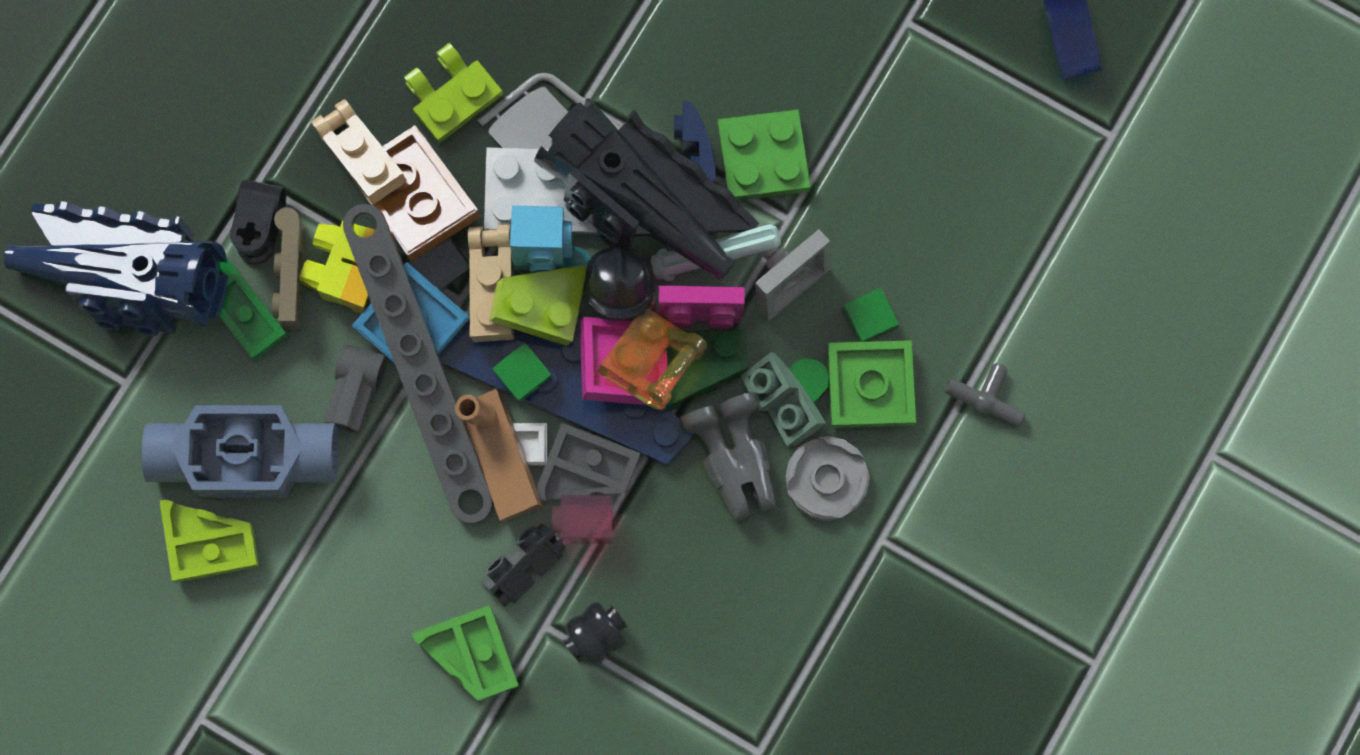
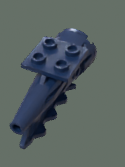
[4,201,228,336]

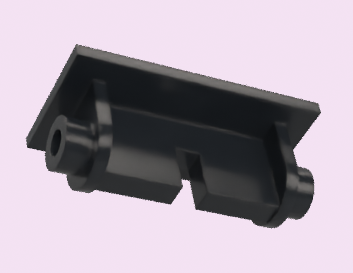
[481,523,566,606]

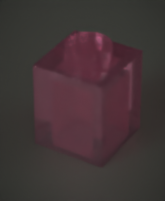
[552,495,613,544]

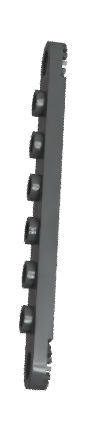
[343,204,493,523]

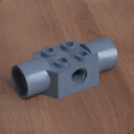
[142,405,339,498]

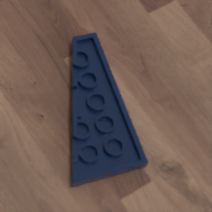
[439,270,695,467]

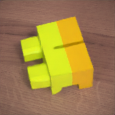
[299,221,376,314]

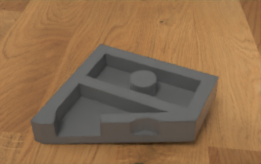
[536,423,642,501]

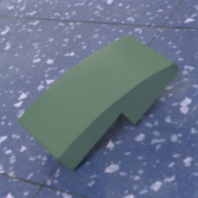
[741,352,826,447]

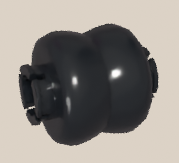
[563,602,628,665]

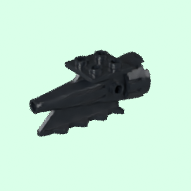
[534,98,759,281]

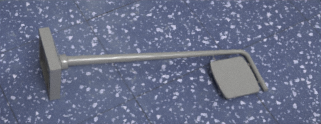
[477,73,831,321]

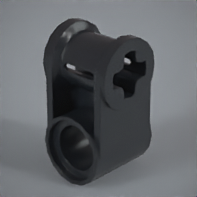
[230,180,287,264]

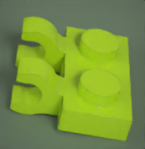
[404,43,503,144]

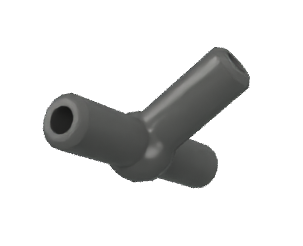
[945,363,1026,427]

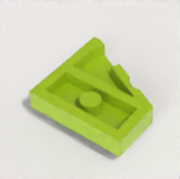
[489,265,587,346]
[159,500,259,583]

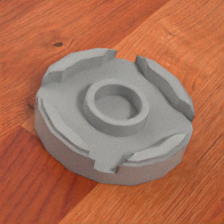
[785,436,870,521]

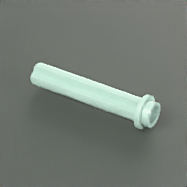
[651,224,781,281]

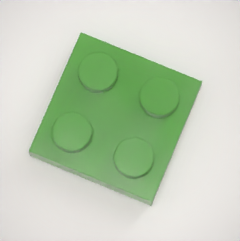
[717,109,810,201]
[827,340,916,428]

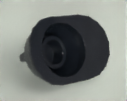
[586,246,654,320]

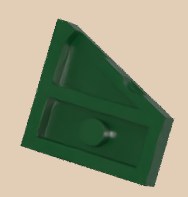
[665,329,748,411]

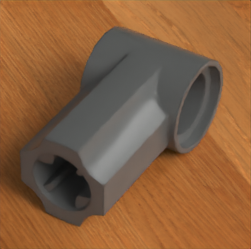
[324,344,387,433]

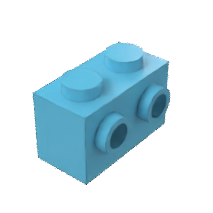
[510,205,573,273]

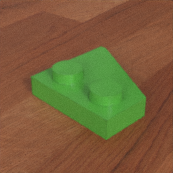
[412,605,519,702]

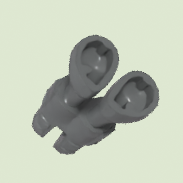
[681,392,776,522]

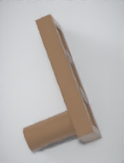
[455,389,543,523]

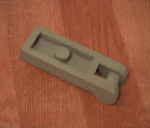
[272,207,305,331]

